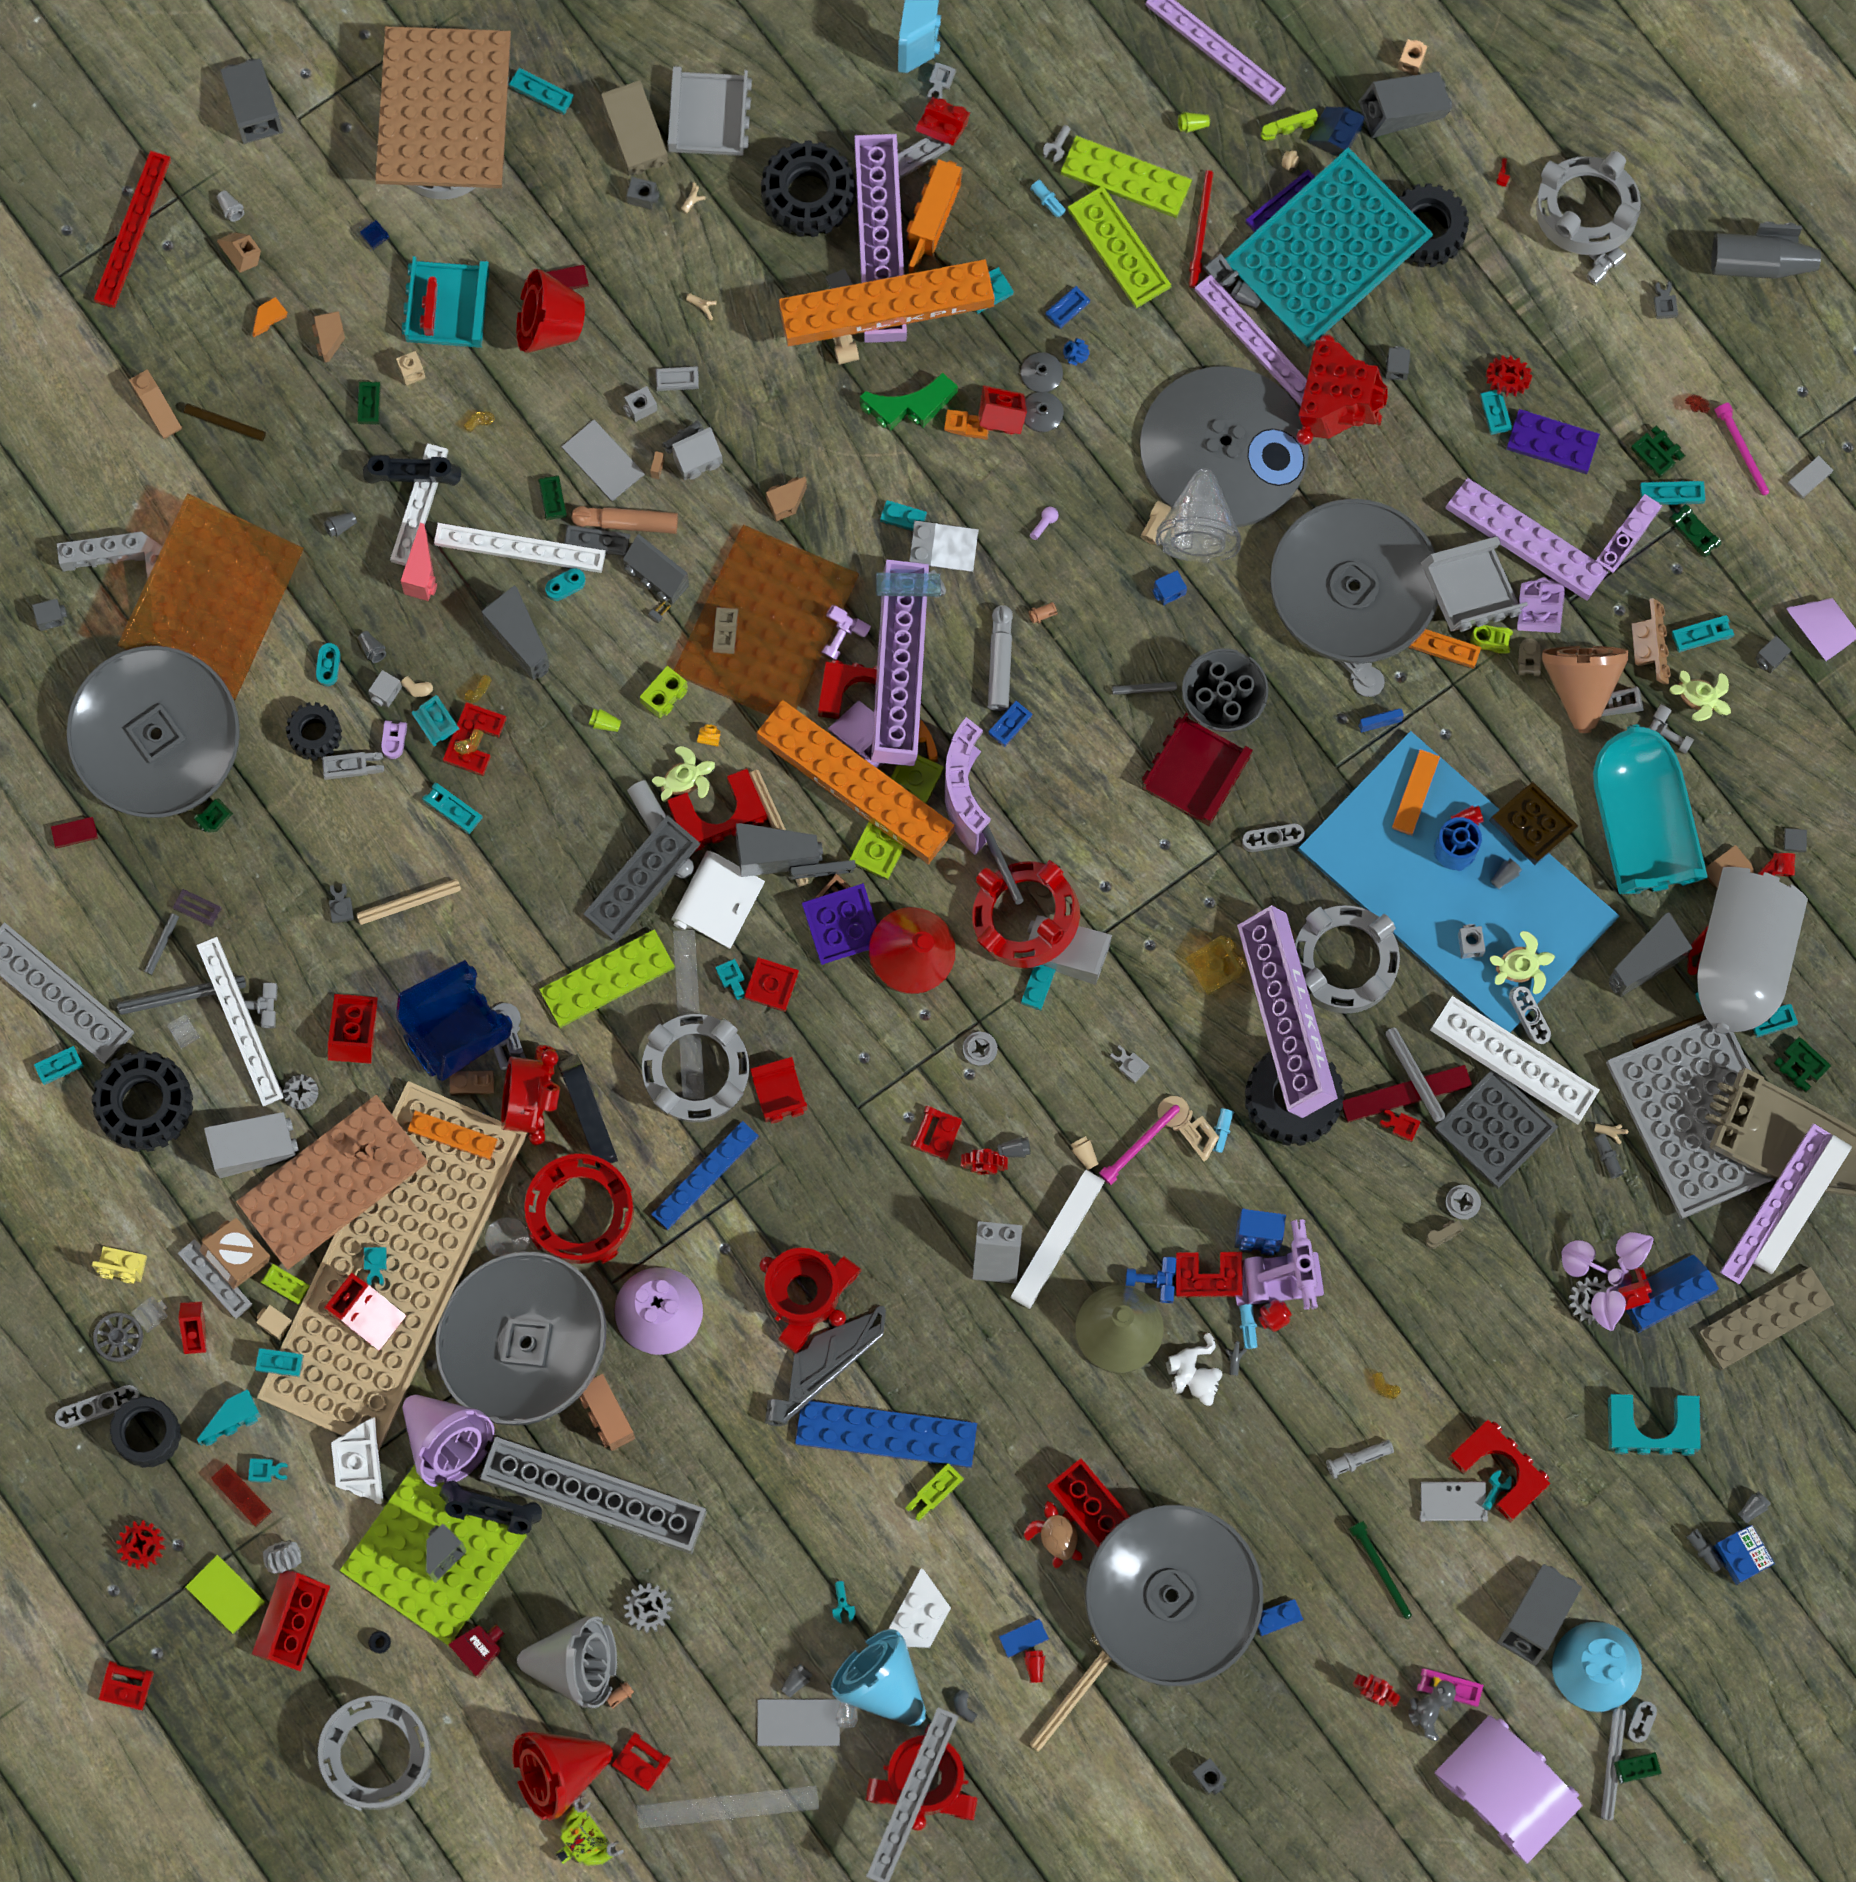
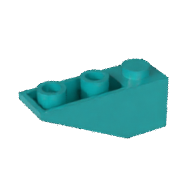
[197,1389,261,1446]

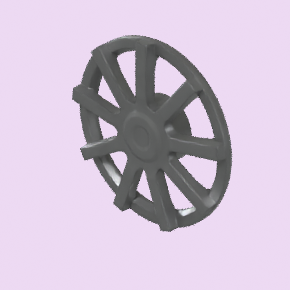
[93,1313,143,1362]

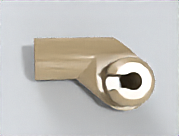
[401,676,433,697]

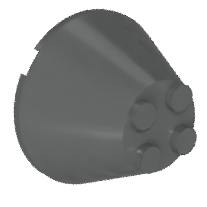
[1182,648,1268,732]

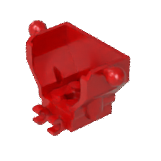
[1296,334,1388,445]

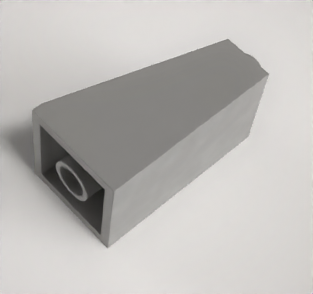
[1023,915,1112,985]
[204,1112,299,1178]
[972,1221,1022,1284]

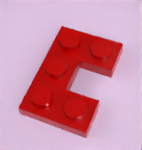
[443,702,507,776]
[1176,1252,1243,1298]

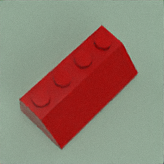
[1047,1458,1130,1547]
[251,1571,330,1672]

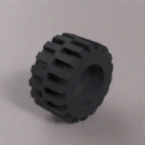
[286,702,342,761]

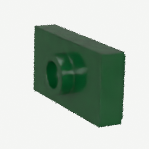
[538,475,567,521]
[1613,1752,1662,1784]

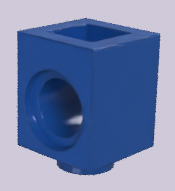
[1152,570,1187,606]

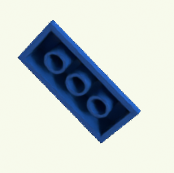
[1626,1254,1719,1333]

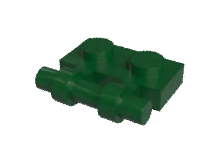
[1631,425,1686,478]
[1774,1036,1832,1093]

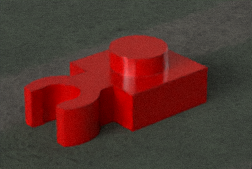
[1379,1110,1421,1143]

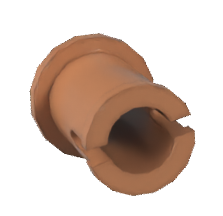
[1029,602,1057,624]
[606,1682,634,1709]

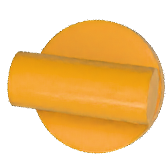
[697,724,721,747]

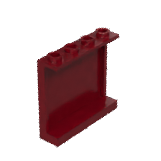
[1141,713,1253,827]

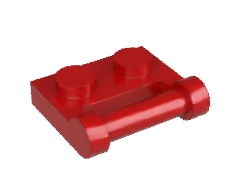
[910,1106,962,1161]
[98,1661,154,1711]
[612,1732,672,1792]

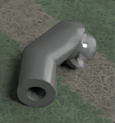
[953,1690,978,1724]

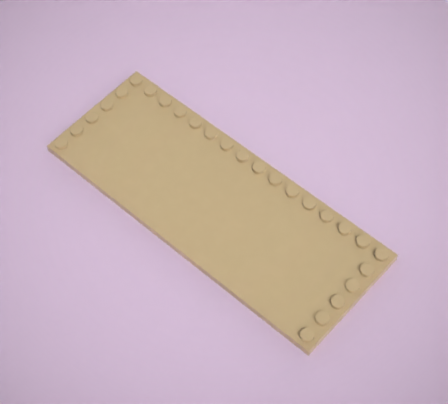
[257,1081,528,1452]

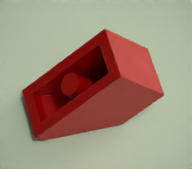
[179,1301,206,1354]

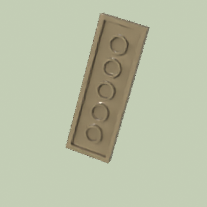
[1698,1267,1834,1371]

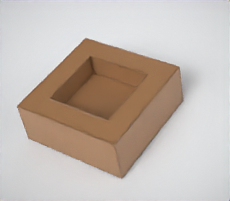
[650,451,665,479]

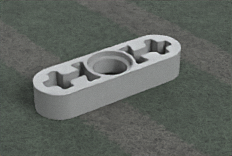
[1242,824,1304,852]
[1509,986,1551,1044]

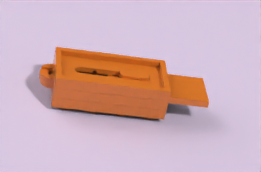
[906,159,962,274]

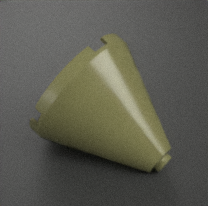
[1075,1285,1164,1374]

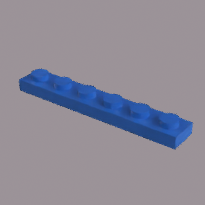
[652,1121,759,1231]

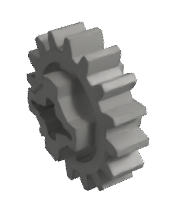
[1568,1277,1612,1325]
[624,1583,672,1633]

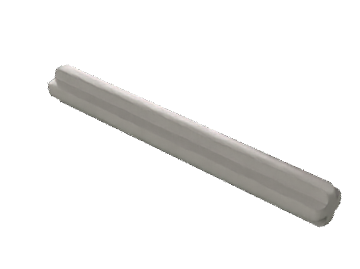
[1386,1027,1445,1122]
[1601,1708,1626,1821]

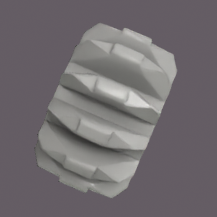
[263,1540,302,1574]

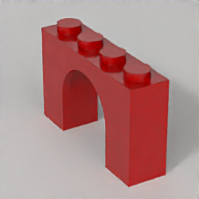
[818,660,877,719]
[667,769,767,852]
[1448,1420,1551,1523]

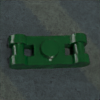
[1669,504,1722,558]

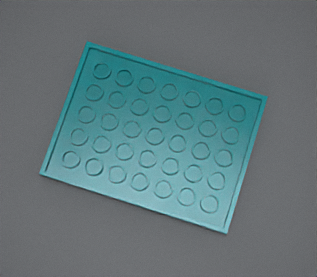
[1225,147,1433,348]

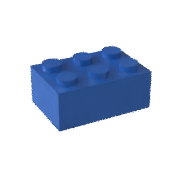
[1234,1209,1286,1255]

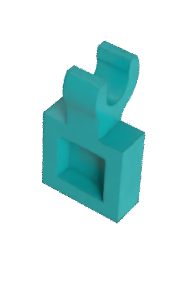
[715,959,744,1000]

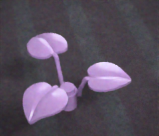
[1562,1232,1654,1331]

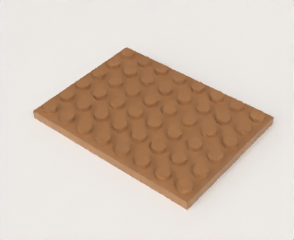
[375,27,511,188]

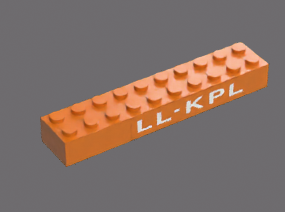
[779,259,995,347]
[757,700,955,865]

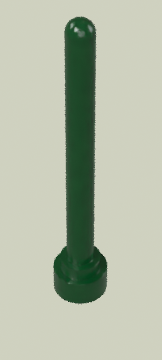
[1348,1521,1412,1619]

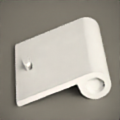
[672,851,765,949]

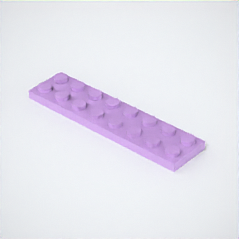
[1445,478,1609,601]

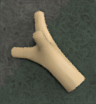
[680,182,705,214]
[686,293,717,320]
[1594,1124,1628,1144]

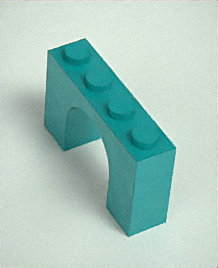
[1608,1394,1701,1456]

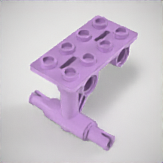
[1236,1219,1324,1310]

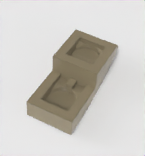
[713,607,738,654]

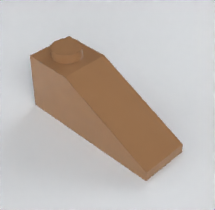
[129,369,182,439]

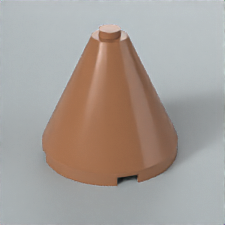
[1542,646,1628,733]

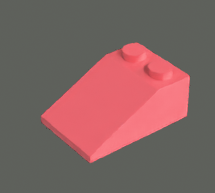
[401,523,437,601]

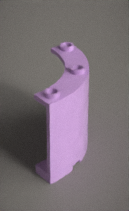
[945,717,991,855]
[1434,1715,1583,1864]

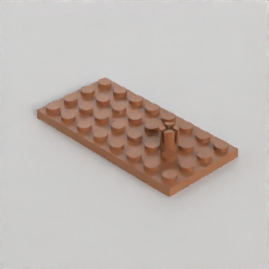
[236,1095,428,1270]

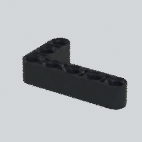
[557,1054,618,1169]

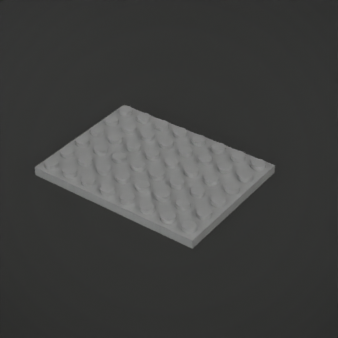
[1606,1019,1776,1220]

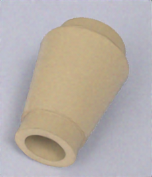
[1071,1136,1099,1170]

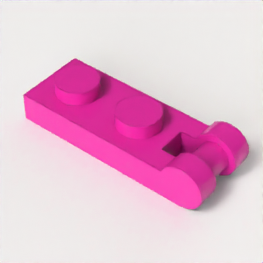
[1417,1669,1483,1707]

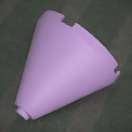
[403,1395,494,1487]

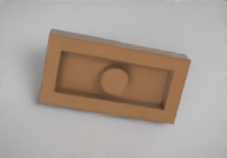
[450,1071,494,1095]

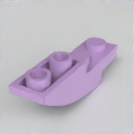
[1596,494,1662,573]

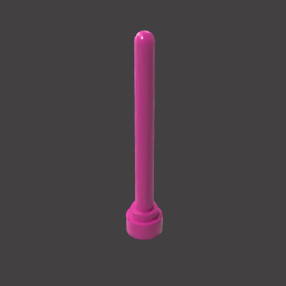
[1714,402,1769,496]
[1099,1105,1180,1185]

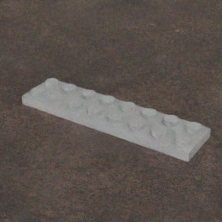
[0,922,134,1065]

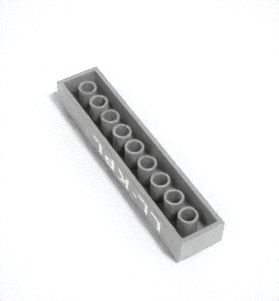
[480,1437,707,1554]

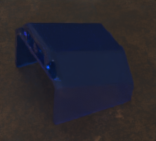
[396,960,513,1081]

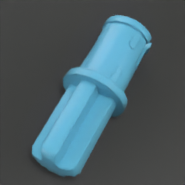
[1030,180,1065,217]
[1212,1108,1234,1153]
[1239,1304,1257,1349]

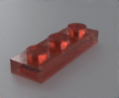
[210,1463,272,1527]

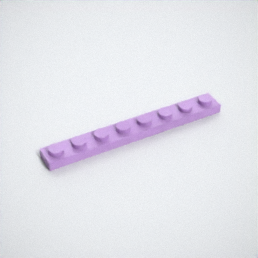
[1145,0,1286,106]
[1194,275,1307,406]
[1720,1123,1833,1284]

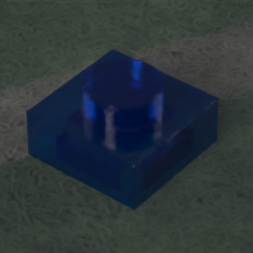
[360,220,390,250]

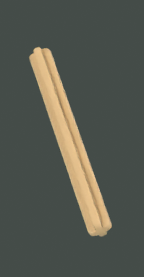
[749,770,809,887]
[1030,1650,1111,1751]

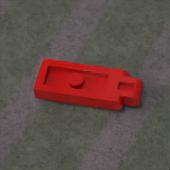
[420,276,438,336]

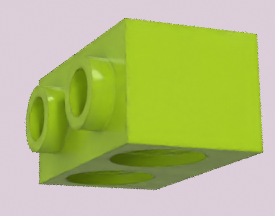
[640,666,688,719]

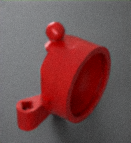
[501,1045,560,1145]
[759,1248,862,1353]
[865,1724,978,1831]

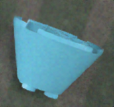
[1552,1622,1642,1712]

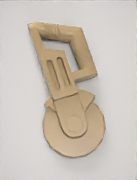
[1157,1096,1219,1161]

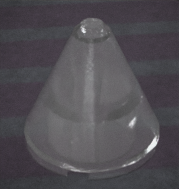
[1156,469,1241,563]

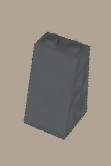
[221,58,284,144]
[1359,72,1452,138]
[481,585,550,680]
[736,823,823,877]
[1609,912,1692,997]
[1497,1564,1582,1666]

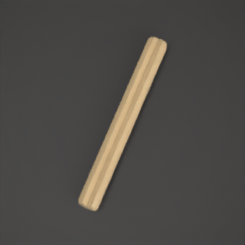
[357,879,461,925]

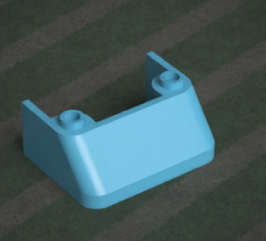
[898,0,941,73]

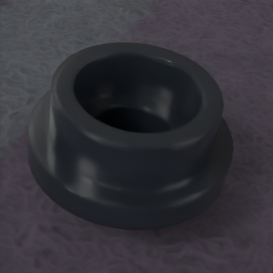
[368,1631,391,1654]

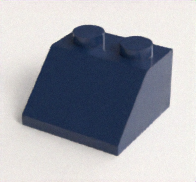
[1307,107,1365,157]

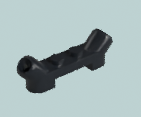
[363,455,462,486]
[440,1481,542,1535]

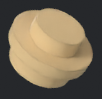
[1282,150,1299,171]

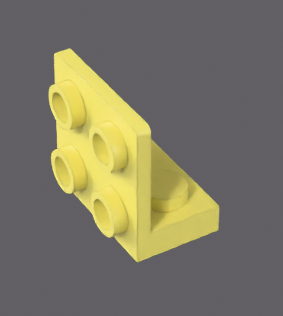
[92,1246,147,1284]

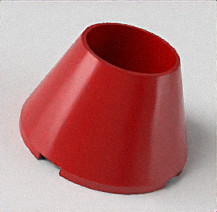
[516,269,585,353]

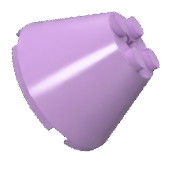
[615,1267,703,1355]

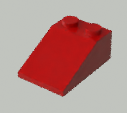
[328,994,378,1064]

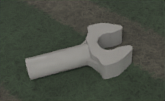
[1043,125,1071,163]

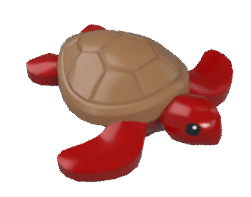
[1024,1501,1082,1569]

